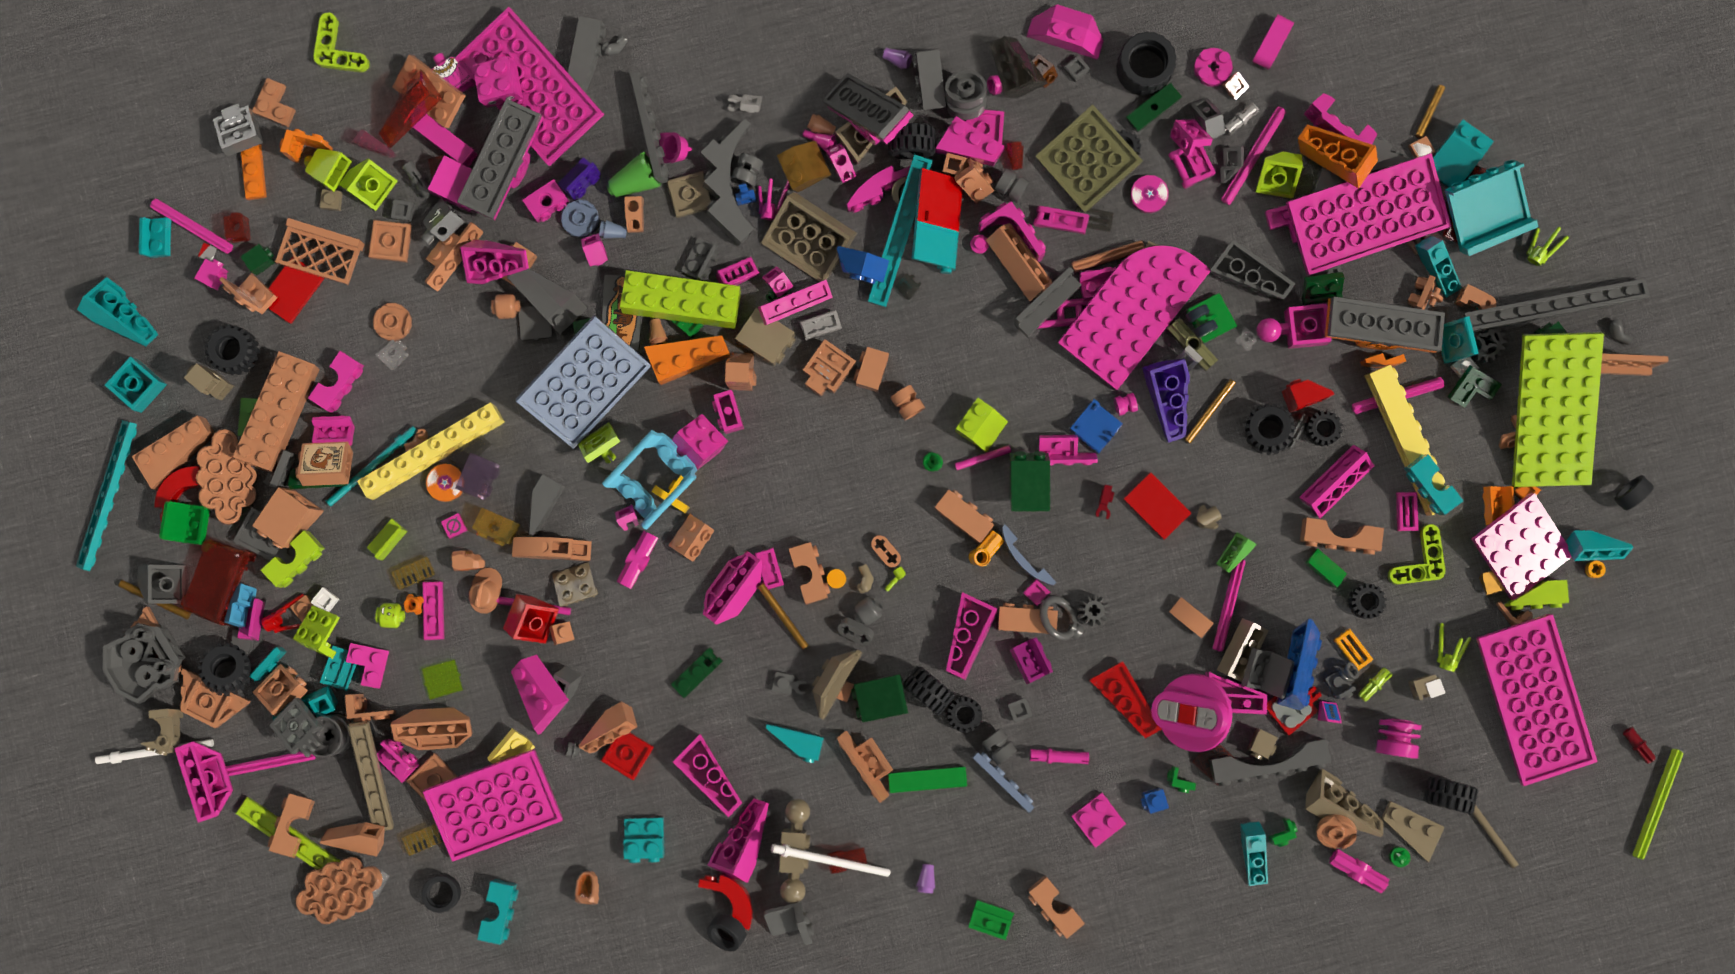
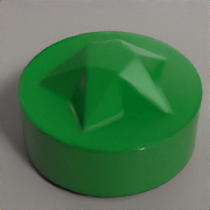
[923,452,943,472]
[1389,847,1410,867]

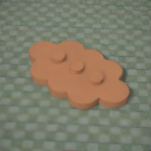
[196,429,257,525]
[296,857,383,924]

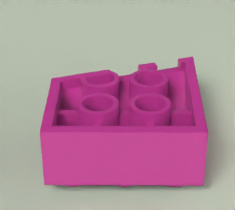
[511,655,569,735]

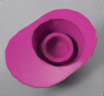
[659,132,692,163]

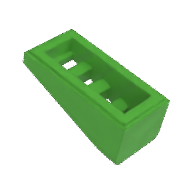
[1216,532,1257,573]

